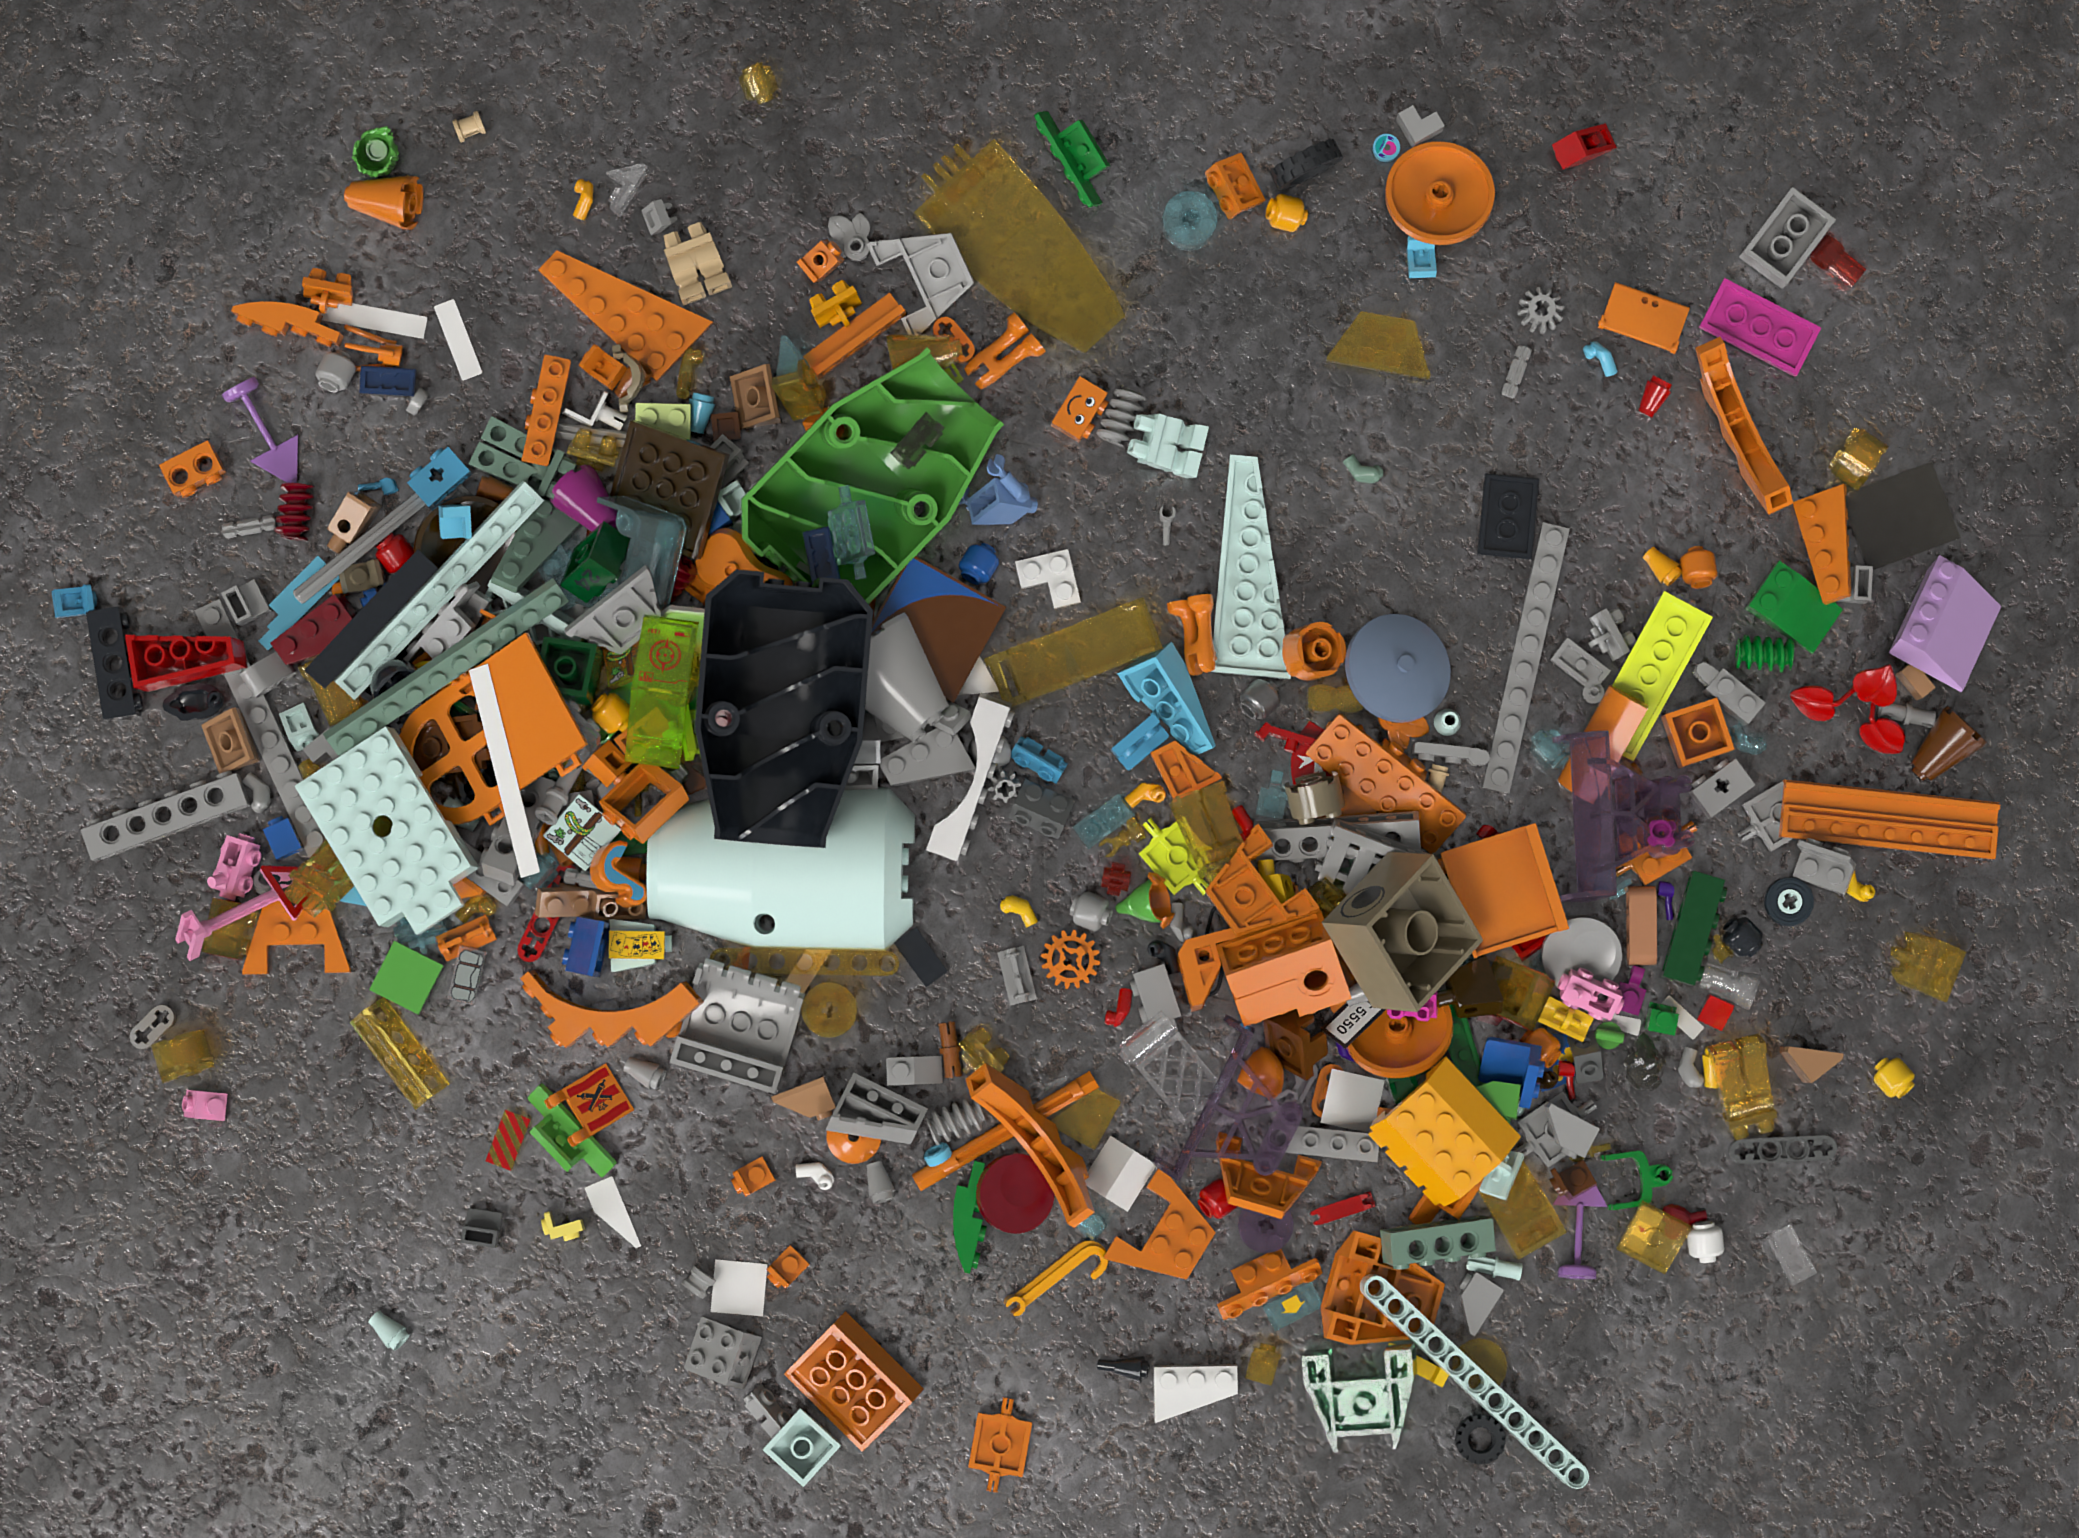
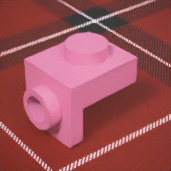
[182,1090,228,1121]

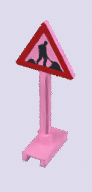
[175,866,326,961]

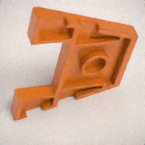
[1205,824,1320,937]
[242,890,351,975]
[1216,1132,1322,1219]
[1102,1166,1216,1280]

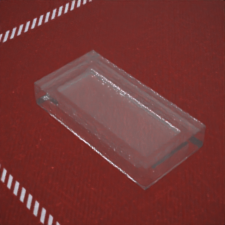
[1765,1224,1817,1286]

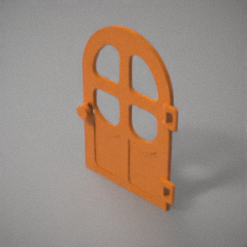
[399,633,588,826]

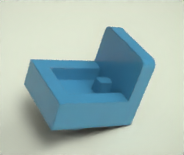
[51,584,97,618]

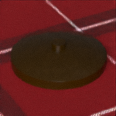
[414,495,518,602]

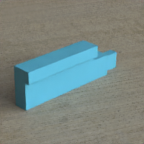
[259,556,339,650]

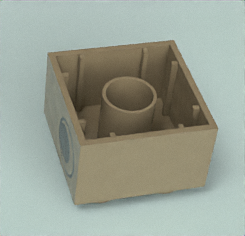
[1321,852,1483,1012]

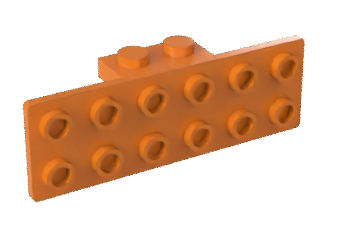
[1306,714,1467,854]

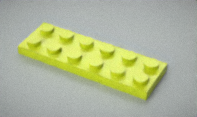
[1612,591,1713,761]

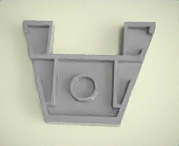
[867,233,975,341]

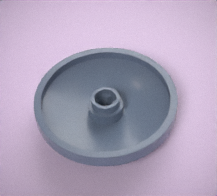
[1345,614,1451,723]

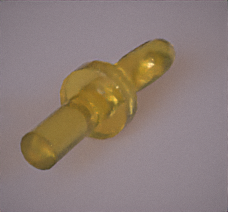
[1570,1143,1611,1162]

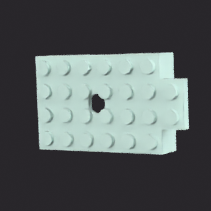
[295,726,479,935]

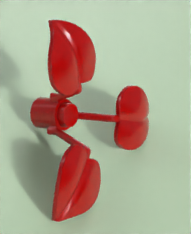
[1790,664,1905,754]

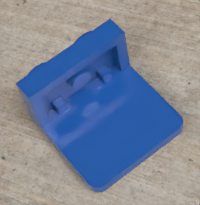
[1478,1037,1545,1109]

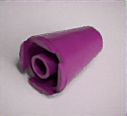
[550,465,622,532]

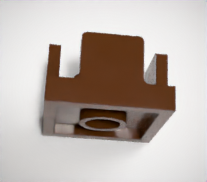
[1263,1009,1328,1081]

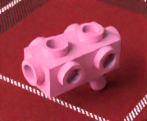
[207,833,261,901]
[1557,968,1624,1021]

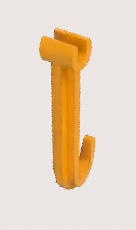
[1003,1240,1108,1316]

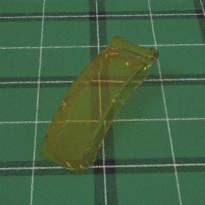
[984,597,1163,708]

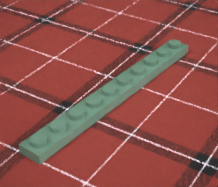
[323,578,569,757]

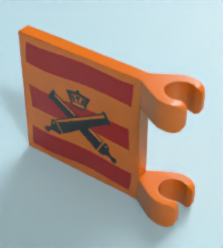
[544,1063,634,1147]

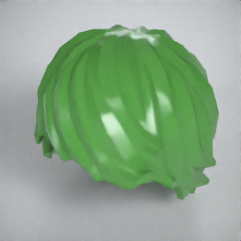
[352,126,399,177]

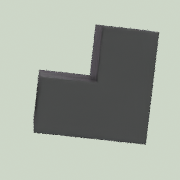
[461,1208,504,1248]

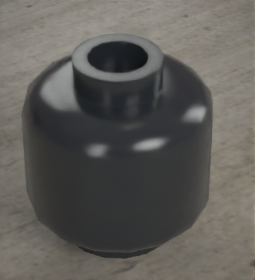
[1722,917,1763,958]

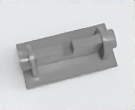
[997,946,1037,1006]
[743,1384,791,1439]

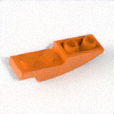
[231,301,344,348]

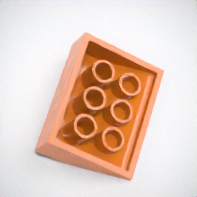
[784,1311,924,1452]

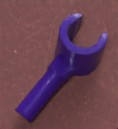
[1657,881,1674,920]

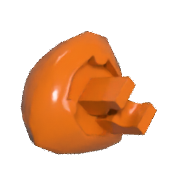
[1237,1047,1284,1098]

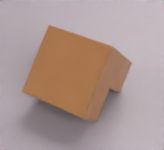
[1895,664,1936,701]

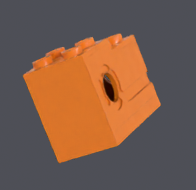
[1216,909,1352,1027]

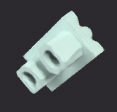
[1479,1151,1524,1200]

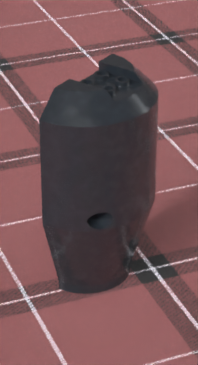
[695,569,873,848]

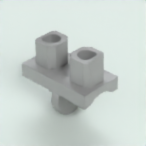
[1588,608,1636,661]

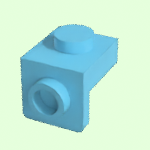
[1406,236,1437,278]

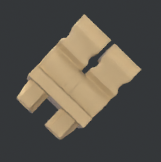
[664,222,732,306]

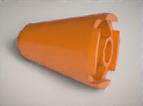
[344,175,423,230]

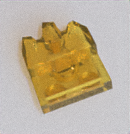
[1890,931,1966,1003]

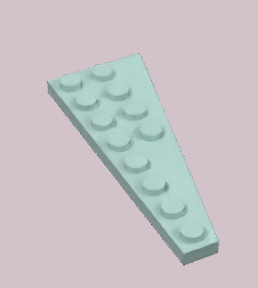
[1211,454,1291,680]

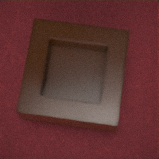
[711,411,741,442]

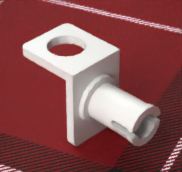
[562,391,627,431]

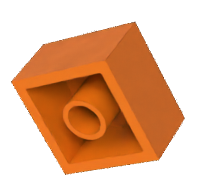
[1661,698,1735,769]

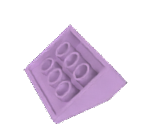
[1889,555,2001,692]

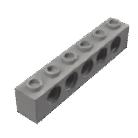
[80,771,251,862]
[1254,811,1421,864]

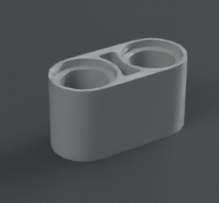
[240,652,297,698]

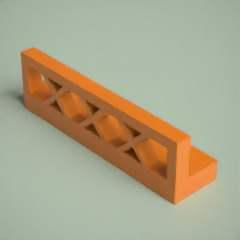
[802,292,906,380]

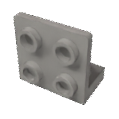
[1792,838,1856,895]
[684,1317,762,1389]

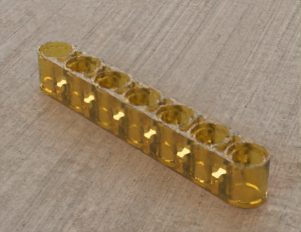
[709,948,900,976]

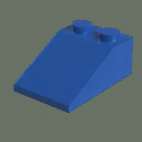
[562,917,610,978]

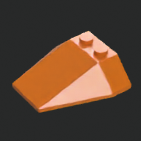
[1321,1231,1445,1345]

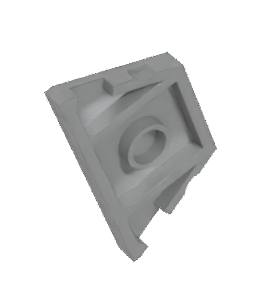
[565,565,663,655]

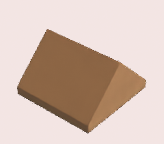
[730,364,781,430]
[201,707,260,774]
[1779,1046,1844,1083]

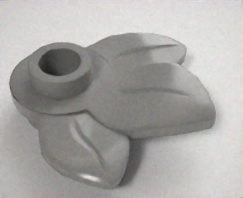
[828,213,871,261]

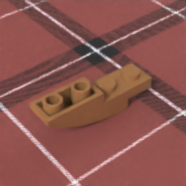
[535,883,647,920]

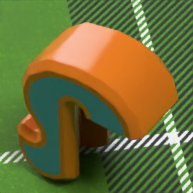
[590,840,647,908]

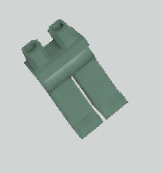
[469,416,578,499]

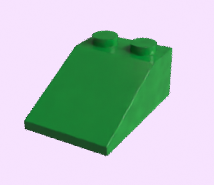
[1744,560,1843,654]

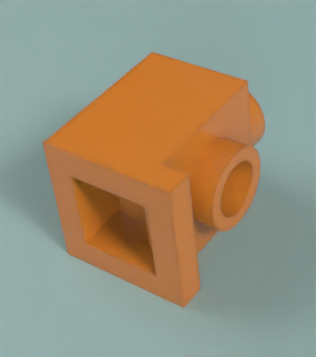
[797,239,845,283]
[582,740,632,788]

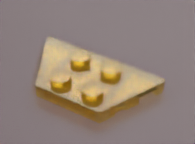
[1326,311,1431,380]

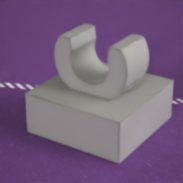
[641,199,677,235]

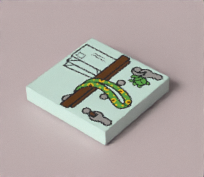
[543,794,620,871]

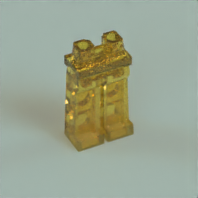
[1169,781,1244,885]
[284,839,354,918]
[1707,1033,1778,1140]

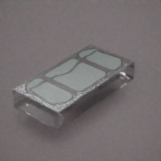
[447,945,487,1005]

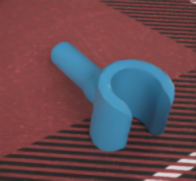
[358,478,398,495]

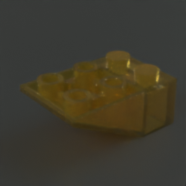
[1478,1160,1567,1260]

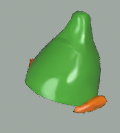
[1115,872,1175,929]

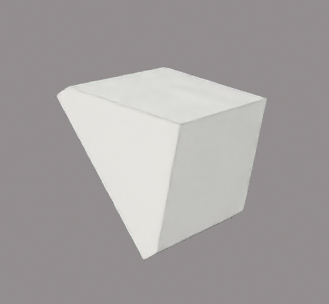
[1085,1136,1157,1212]

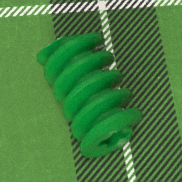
[1735,635,1794,673]

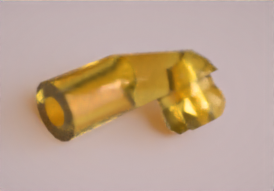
[455,896,497,924]

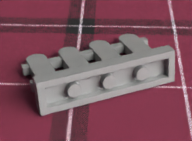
[1315,818,1438,895]

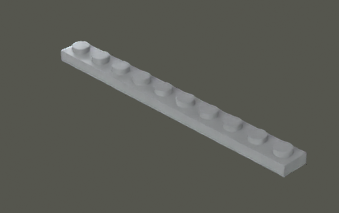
[1482,522,1570,794]
[194,599,331,858]

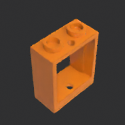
[599,757,690,844]

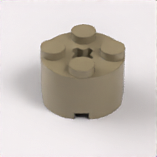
[1284,771,1345,825]

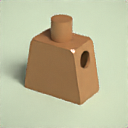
[327,491,382,554]

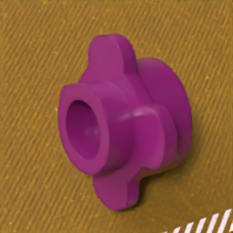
[1647,820,1677,847]

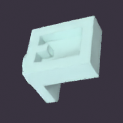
[279,702,320,751]

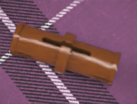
[938,1021,962,1078]

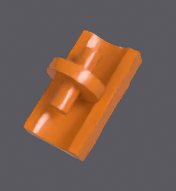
[302,268,353,314]

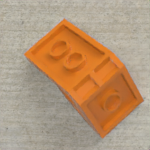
[1177,928,1252,1012]

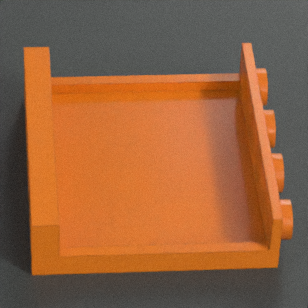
[1437,823,1569,958]

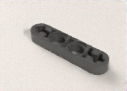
[1728,1135,1837,1164]

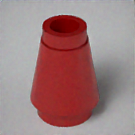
[1638,375,1672,418]

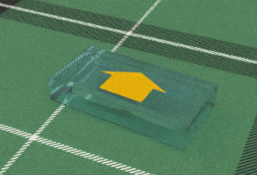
[1262,1282,1322,1332]

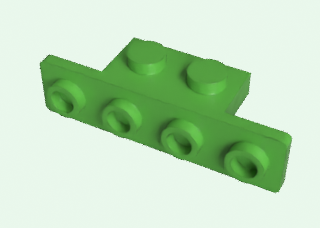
[527,1083,617,1177]

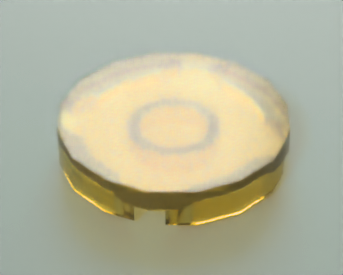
[1452,1338,1507,1388]

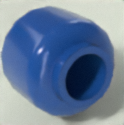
[959,543,999,585]

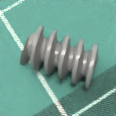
[1096,386,1148,448]
[926,1099,986,1145]

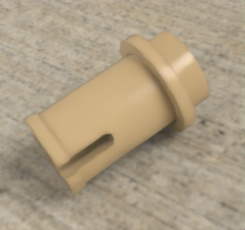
[1428,764,1449,794]

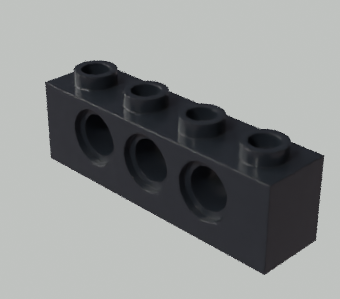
[86,606,143,722]

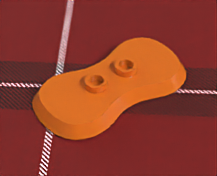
[695,528,793,590]

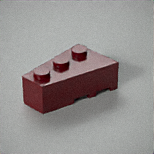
[270,594,357,665]

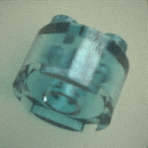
[1162,191,1217,251]

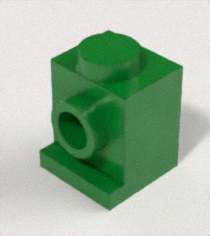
[1644,1002,1679,1036]

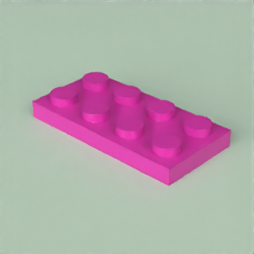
[1698,278,1821,377]

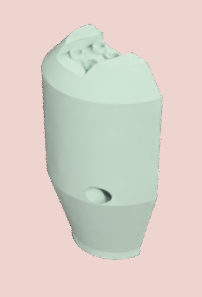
[647,787,915,952]

